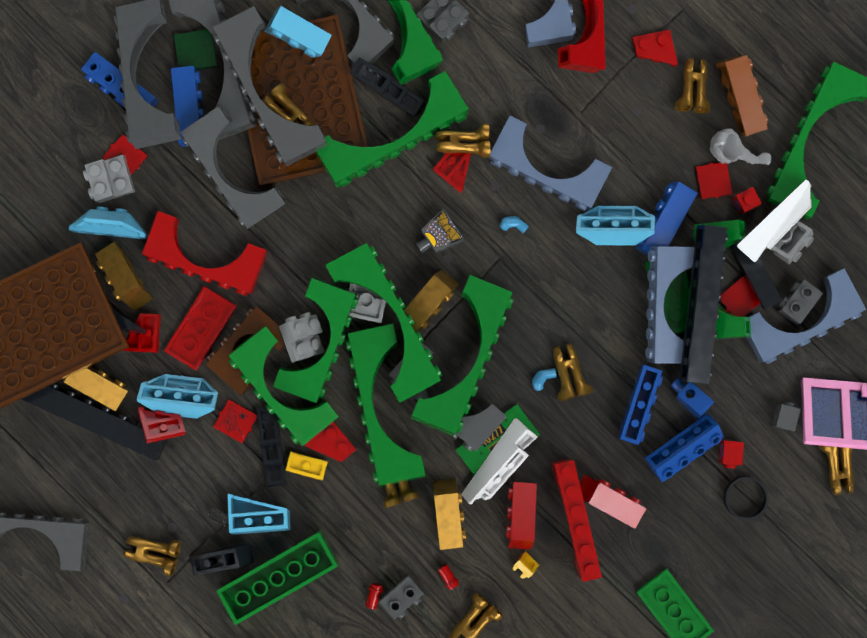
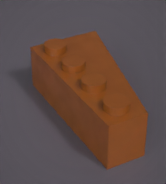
[714,55,768,136]

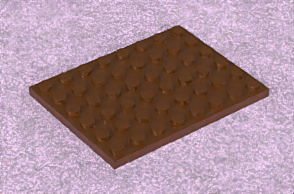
[247,14,368,187]
[0,242,129,409]

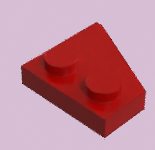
[632,29,678,67]
[432,153,471,194]

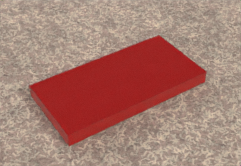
[164,286,237,371]

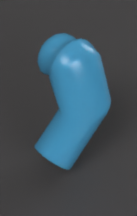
[500,216,529,233]
[532,368,556,391]

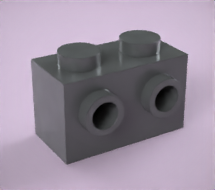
[777,279,823,325]
[379,574,424,620]

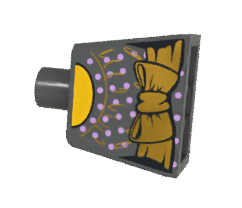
[416,209,464,254]

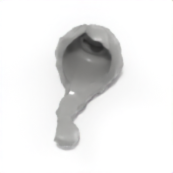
[710,128,771,165]

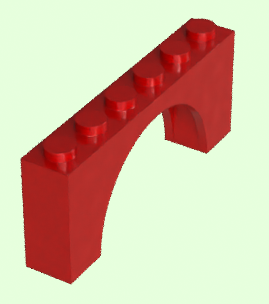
[558,0,606,73]
[142,211,268,296]
[551,458,602,582]

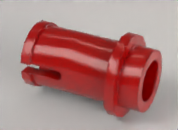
[437,564,459,590]
[365,583,384,609]

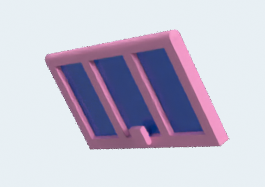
[801,378,867,450]

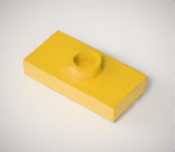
[285,451,328,480]

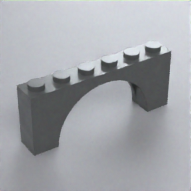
[292,0,394,66]
[181,105,288,229]
[389,343,507,452]
[0,512,89,571]

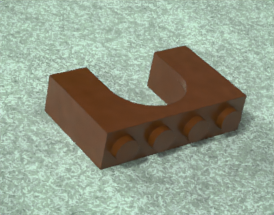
[206,307,286,395]

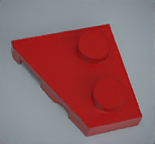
[122,313,161,353]
[138,407,186,443]
[305,421,357,462]

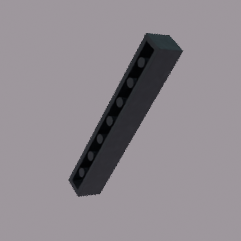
[679,225,728,384]
[21,383,168,460]

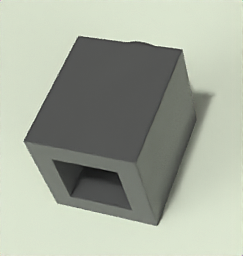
[772,401,801,432]

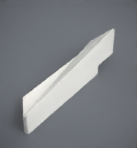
[737,180,811,262]
[462,418,537,505]

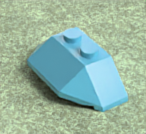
[576,206,655,245]
[69,207,149,240]
[137,374,218,419]

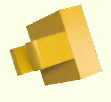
[513,551,539,579]

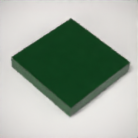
[174,29,218,70]

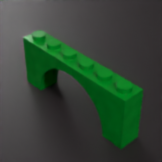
[692,220,751,339]
[273,277,359,403]
[228,325,339,446]

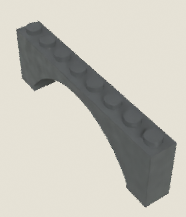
[114,0,181,149]
[168,0,257,140]
[213,6,328,167]

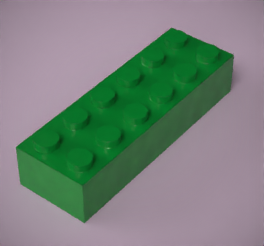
[216,530,340,625]

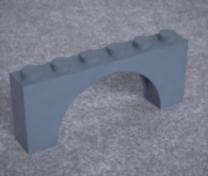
[524,0,576,47]
[488,115,612,211]
[645,246,694,363]
[746,268,866,364]

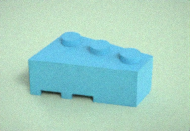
[264,6,332,58]
[228,494,291,535]

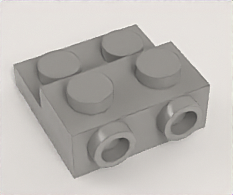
[83,155,135,203]
[768,221,814,265]
[349,283,386,323]
[279,312,325,363]

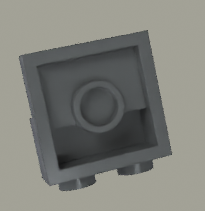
[416,0,469,43]

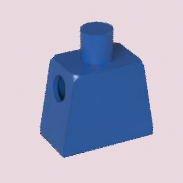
[671,378,714,420]

